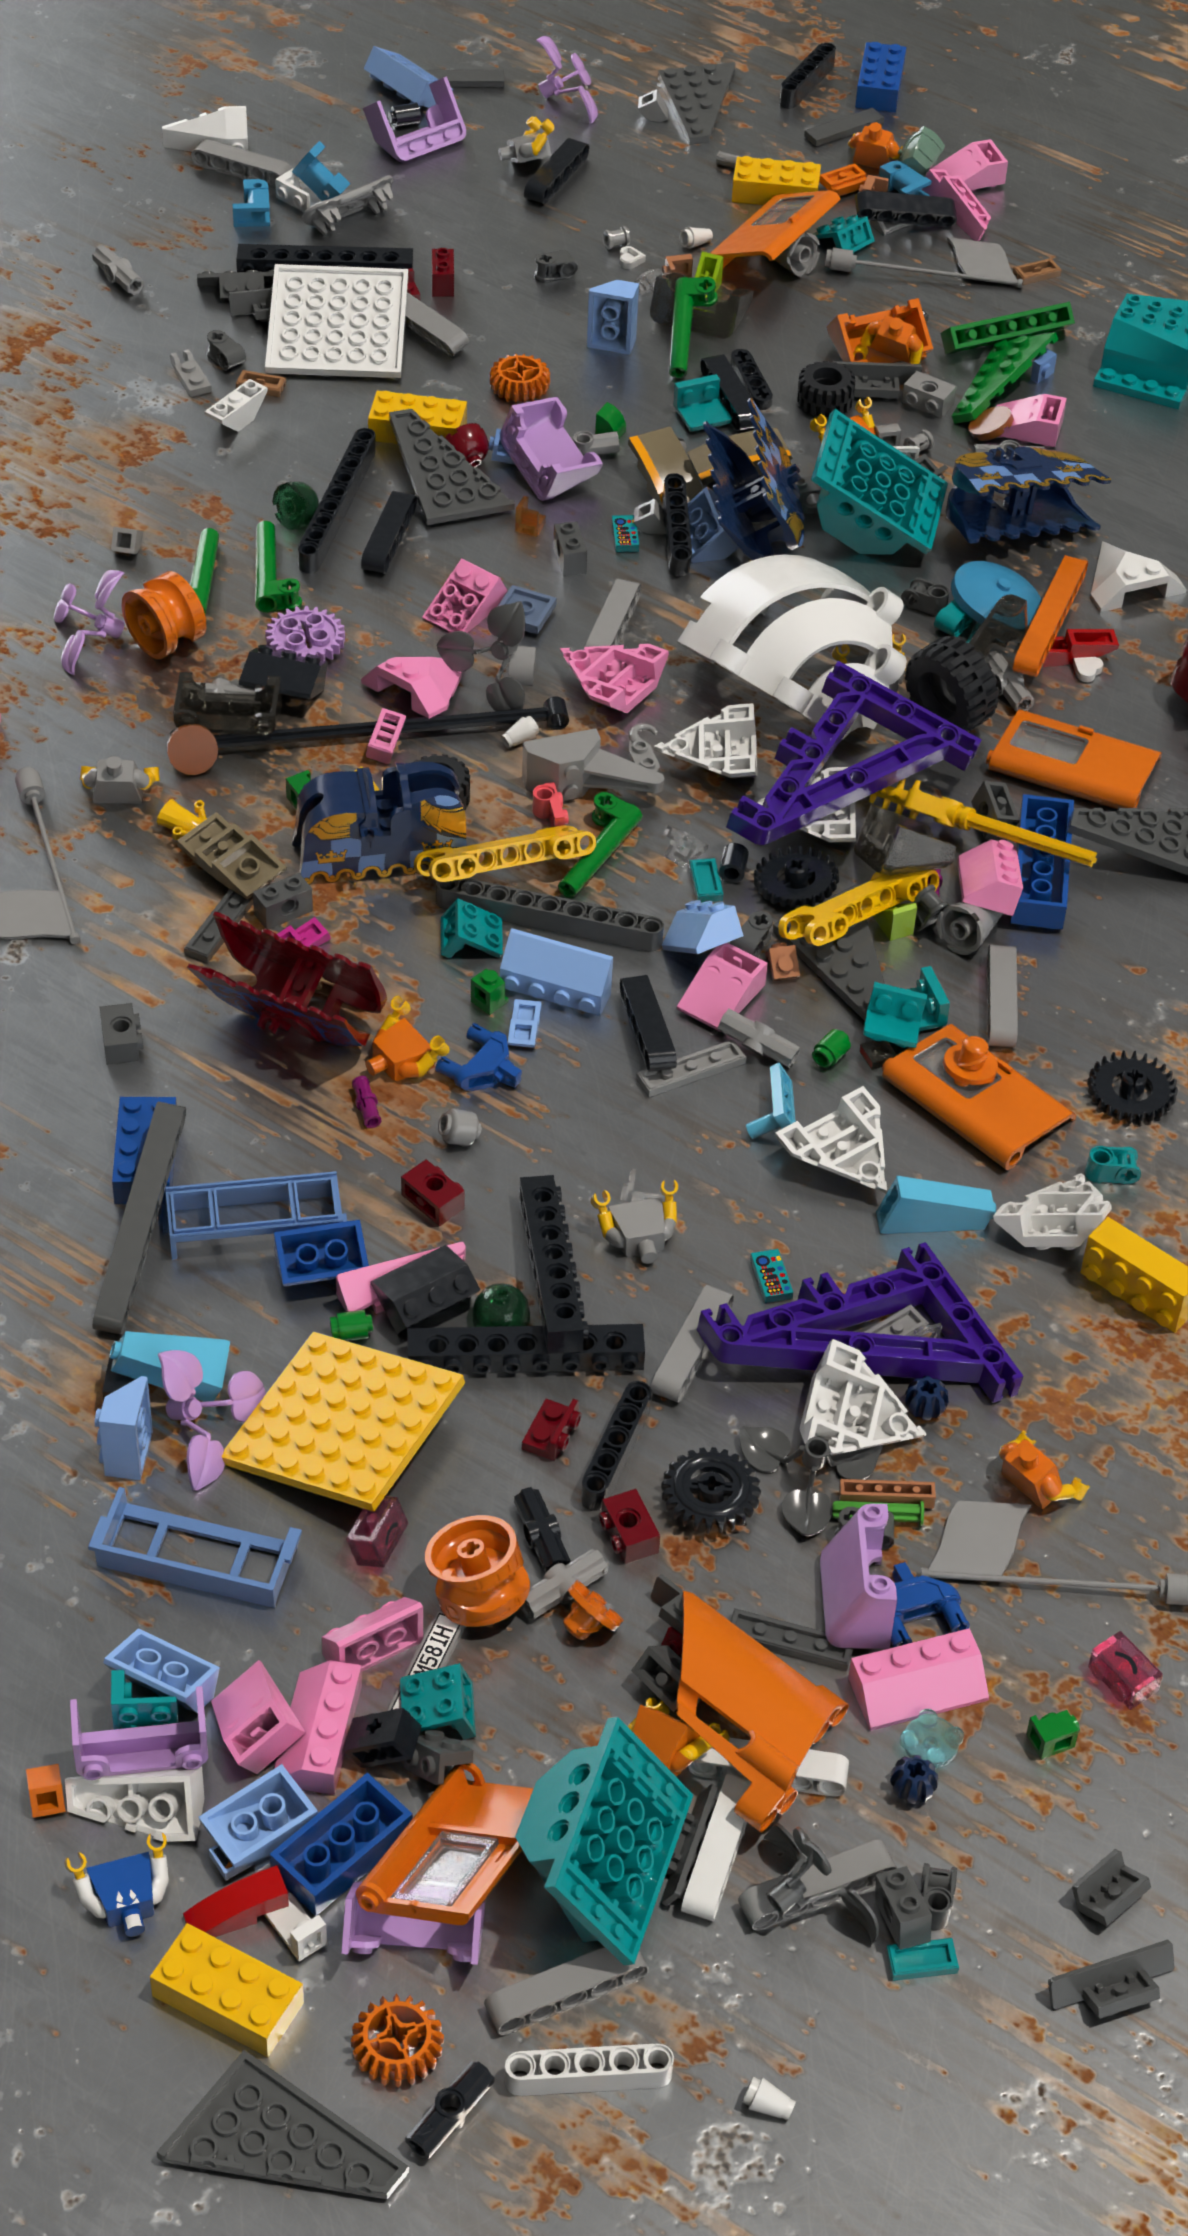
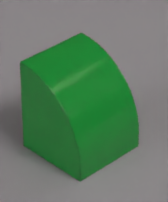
[595,402,626,439]

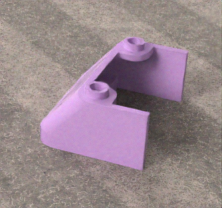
[363,76,466,162]
[70,1686,208,1780]
[341,1881,486,1965]

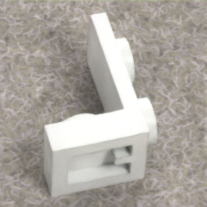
[275,168,310,212]
[264,1893,327,1961]

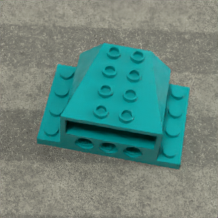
[1093,293,1188,410]
[811,409,948,554]
[515,1717,694,1965]

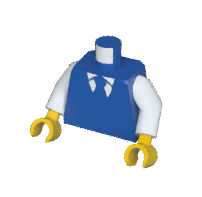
[64,1833,169,1937]

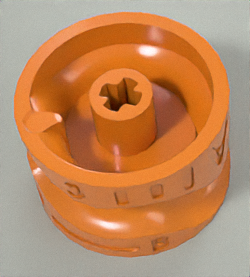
[122,571,206,659]
[425,1515,530,1627]

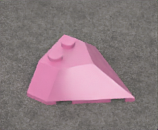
[560,644,669,713]
[361,657,462,719]

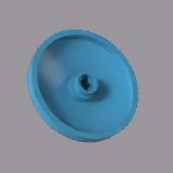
[951,561,1042,634]

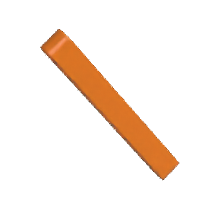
[1012,555,1088,677]

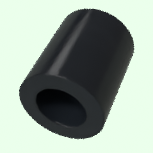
[388,102,421,128]
[719,843,749,883]

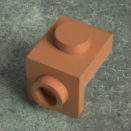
[859,175,889,192]
[662,254,693,287]
[765,942,800,981]

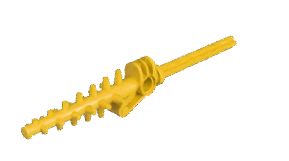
[869,779,1097,867]

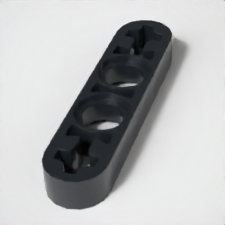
[731,349,773,410]

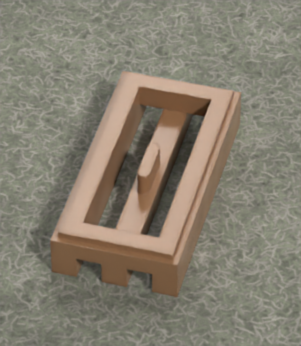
[1013,258,1062,285]
[236,370,286,397]

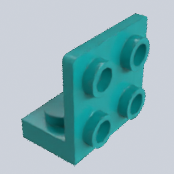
[813,215,875,253]
[673,374,732,431]
[441,898,503,959]
[907,966,950,1031]
[863,982,927,1048]
[400,1663,476,1740]
[111,1670,179,1730]

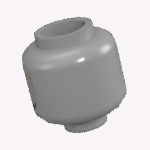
[438,1108,482,1147]

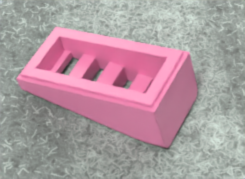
[366,708,406,764]

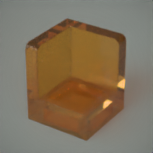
[515,496,546,537]

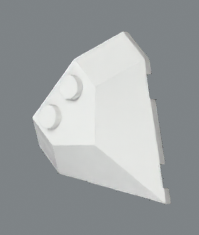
[1090,541,1187,612]
[654,703,758,779]
[757,767,856,843]
[774,1086,887,1193]
[993,1173,1112,1250]
[799,1339,927,1455]

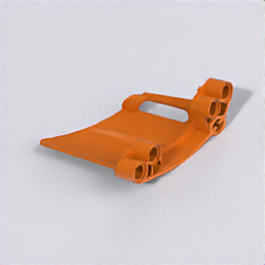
[676,1591,849,1832]

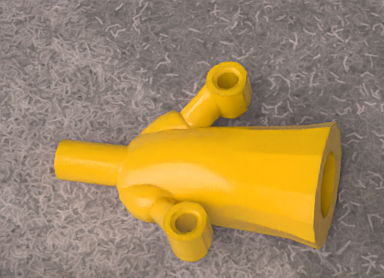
[156,799,207,840]

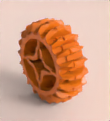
[490,353,550,403]
[351,1993,444,2088]

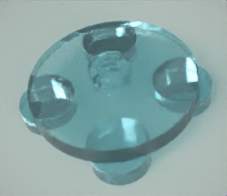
[900,1709,964,1768]

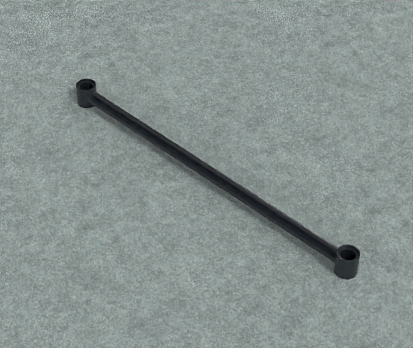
[169,696,569,749]

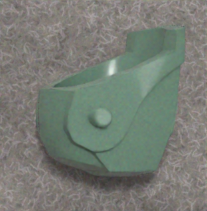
[898,126,945,176]

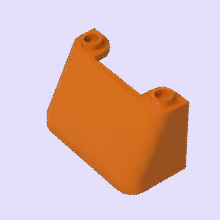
[826,298,933,363]

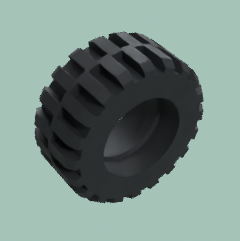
[905,636,999,732]

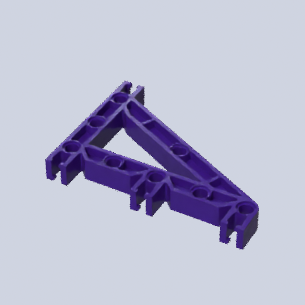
[726,661,982,845]
[697,1242,1024,1403]

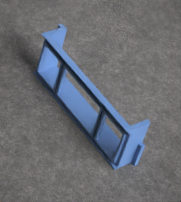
[161,1171,347,1260]
[88,1487,302,1608]

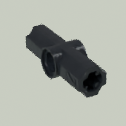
[514,1487,571,1574]
[405,2060,495,2160]

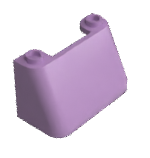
[500,397,603,501]
[820,1504,897,1649]

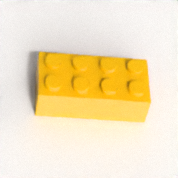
[732,156,821,209]
[368,390,467,444]
[1080,1217,1188,1333]
[150,1923,304,2058]

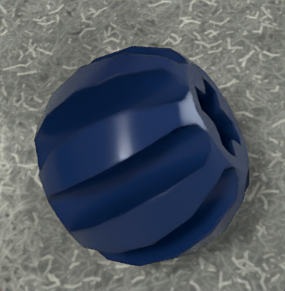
[905,1376,949,1421]
[890,1755,939,1804]

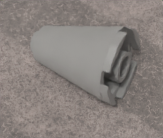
[774,232,820,277]
[936,902,1003,955]

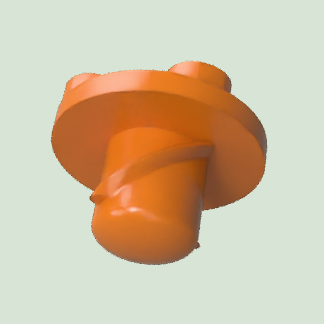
[943,1036,998,1087]
[563,1580,624,1640]

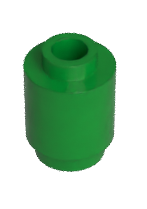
[812,1029,851,1068]
[330,1309,373,1341]

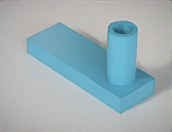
[746,1062,796,1139]

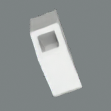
[204,379,267,432]

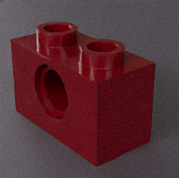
[432,248,454,297]
[401,1159,465,1227]
[598,1489,660,1564]

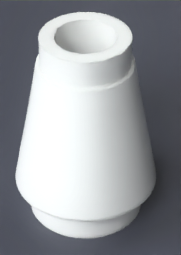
[679,227,713,249]
[501,716,539,749]
[742,2076,796,2121]

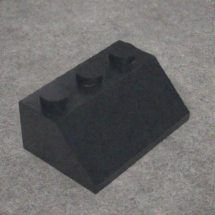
[239,645,328,699]
[370,1245,481,1334]

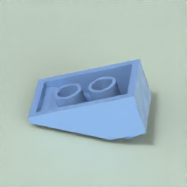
[198,1764,318,1868]

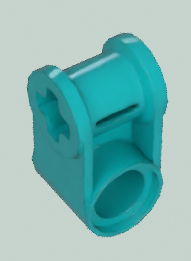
[934,599,973,638]
[1084,1146,1141,1184]

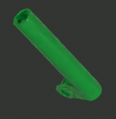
[669,277,718,379]
[255,521,302,613]
[190,528,219,615]
[558,792,642,898]

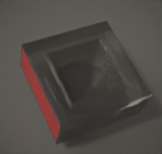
[859,1040,897,1070]

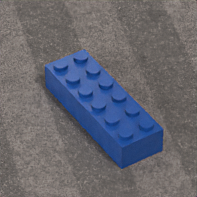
[1010,794,1074,930]

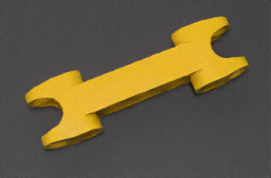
[414,825,596,882]
[778,863,939,946]

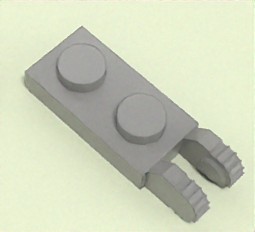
[170,349,212,397]

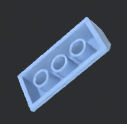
[364,46,453,109]
[500,928,613,1016]

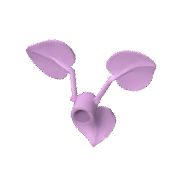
[536,36,598,124]
[54,570,125,675]
[158,1350,265,1490]

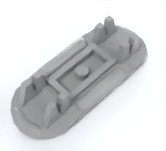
[302,175,393,235]

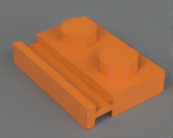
[820,163,867,196]

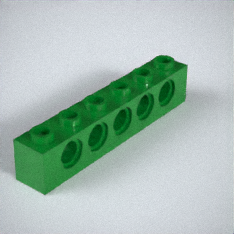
[940,302,1075,355]

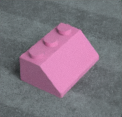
[321,1597,423,1672]

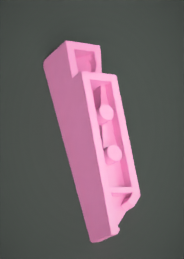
[921,169,991,241]
[336,1242,466,1314]

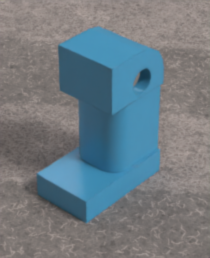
[292,141,351,201]
[879,161,932,196]
[232,179,270,227]

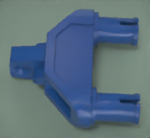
[435,1023,522,1091]
[891,1562,970,1647]

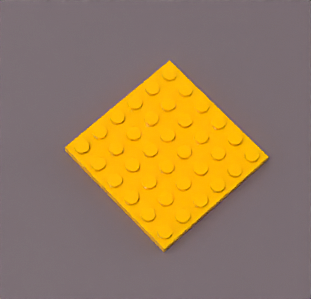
[222,1332,465,1512]

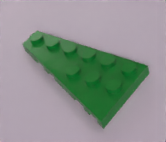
[951,332,1059,424]

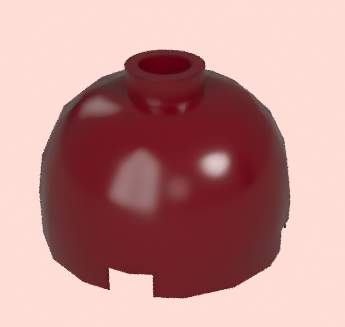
[445,423,489,468]

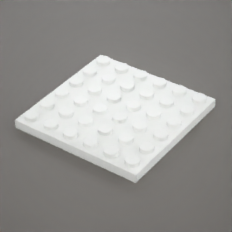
[265,264,408,378]

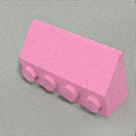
[957,839,1023,916]
[848,1628,989,1731]
[274,1660,362,1795]

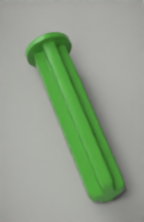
[832,1501,924,1526]

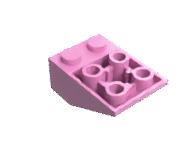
[931,139,1008,190]
[997,394,1067,447]
[422,558,508,633]
[677,943,768,1032]
[211,1660,306,1774]

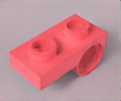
[532,782,569,827]

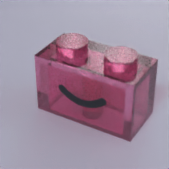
[346,1496,409,1568]
[1088,1631,1163,1710]

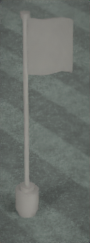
[825,237,1023,288]
[0,767,81,944]
[921,1501,1188,1605]

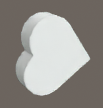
[619,246,646,269]
[1073,657,1103,683]

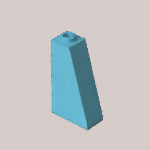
[876,1176,996,1234]
[109,1331,230,1402]

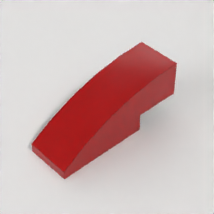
[1042,629,1119,667]
[183,1865,289,1937]

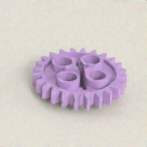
[265,606,345,661]

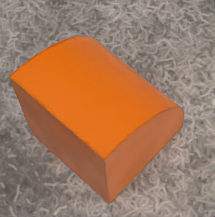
[26,1764,66,1818]

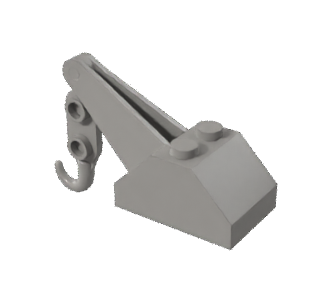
[522,723,664,801]

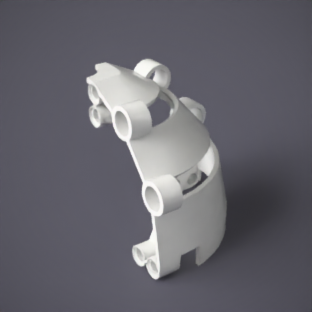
[677,555,907,740]

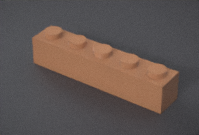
[839,1479,936,1509]

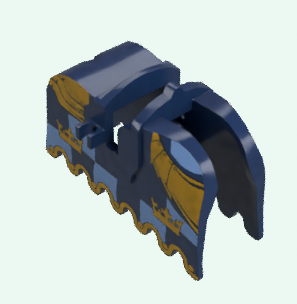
[703,398,805,560]
[945,446,1111,543]
[292,761,467,885]

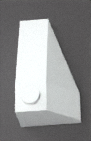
[162,106,248,152]
[65,1766,205,1842]

